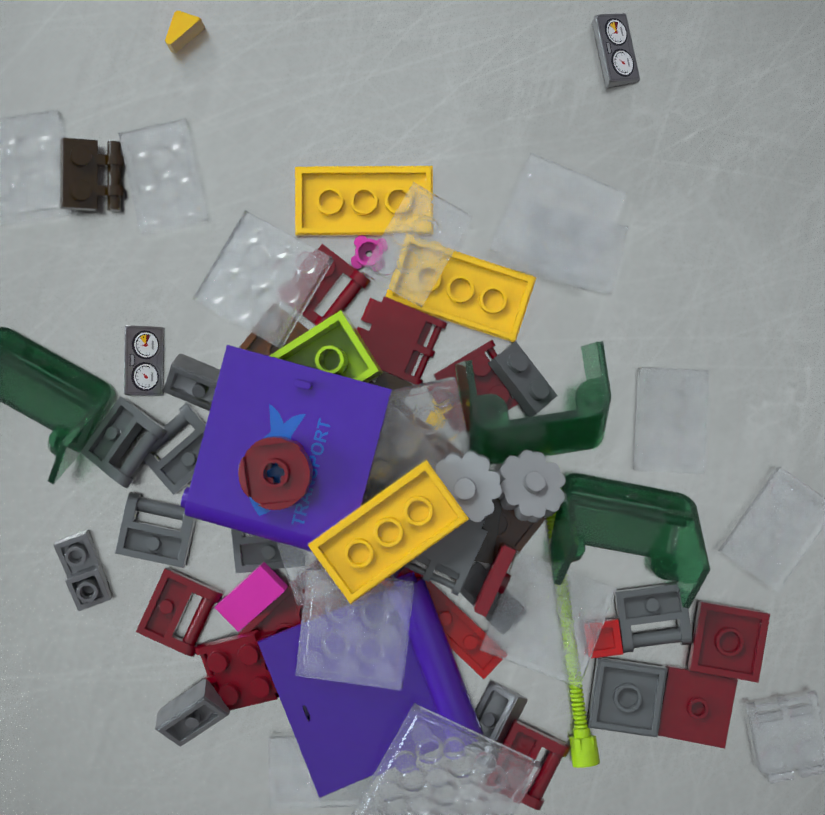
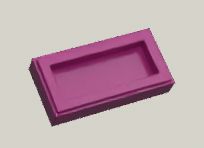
[214,562,288,632]

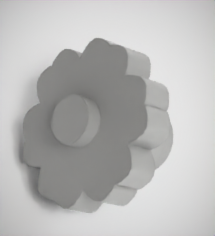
[435,450,502,522]
[497,450,566,523]

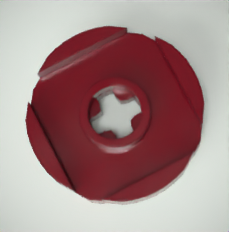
[238,436,313,510]

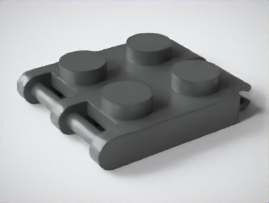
[404,516,488,596]

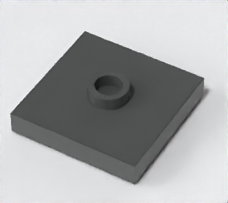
[587,657,667,738]

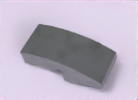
[53,530,111,611]

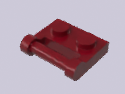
[280,244,371,326]
[136,567,223,657]
[484,719,571,810]

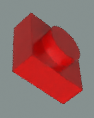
[583,618,623,659]

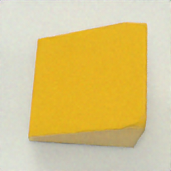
[165,10,205,53]

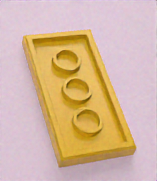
[295,166,433,237]
[385,235,537,343]
[308,459,469,604]

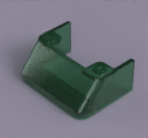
[0,327,112,485]
[455,341,611,465]
[550,473,710,609]

